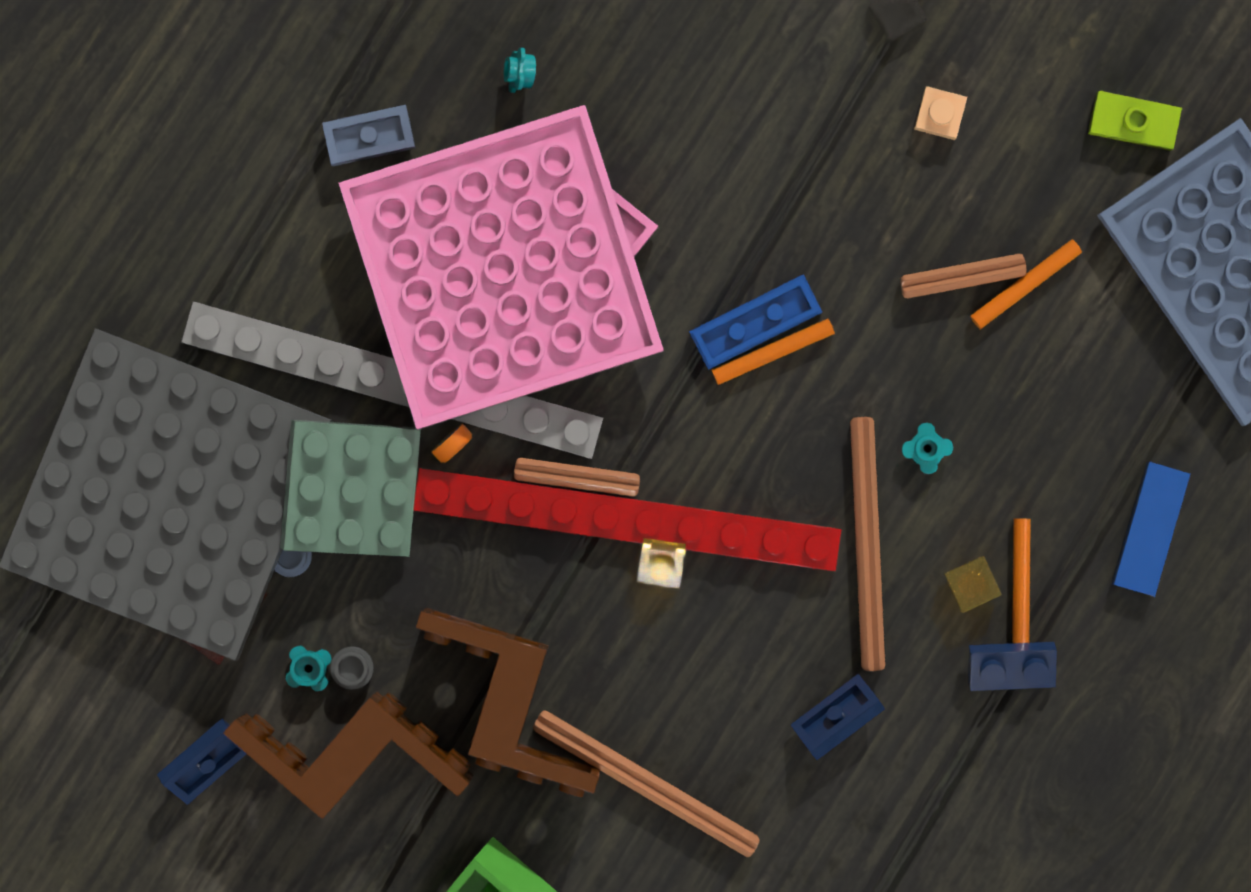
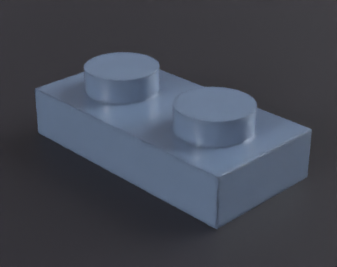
[322,105,416,166]

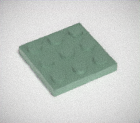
[280,420,421,557]

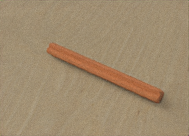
[850,417,885,671]
[533,711,760,857]

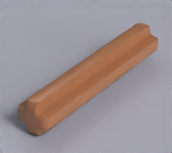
[900,254,1027,298]
[514,458,640,496]

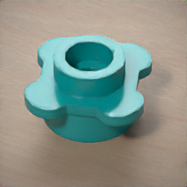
[503,47,536,93]
[902,423,953,474]
[286,646,332,691]

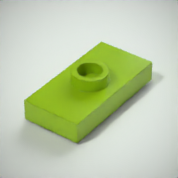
[1088,91,1182,151]

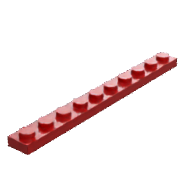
[414,468,842,571]

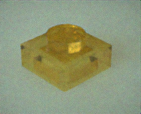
[637,538,686,588]
[943,556,1002,613]

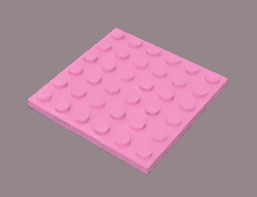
[339,105,664,430]

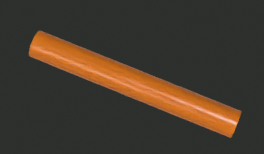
[970,239,1082,329]
[711,319,835,385]
[1012,518,1031,643]

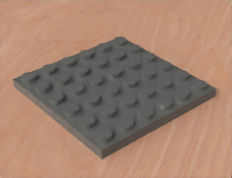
[0,328,334,661]

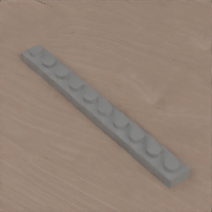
[182,302,603,459]

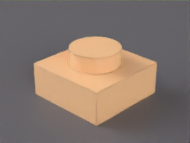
[914,86,967,140]

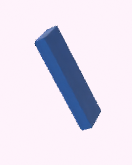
[689,274,822,370]
[1111,462,1190,597]

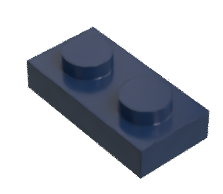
[968,642,1057,691]
[791,674,885,760]
[157,719,246,805]

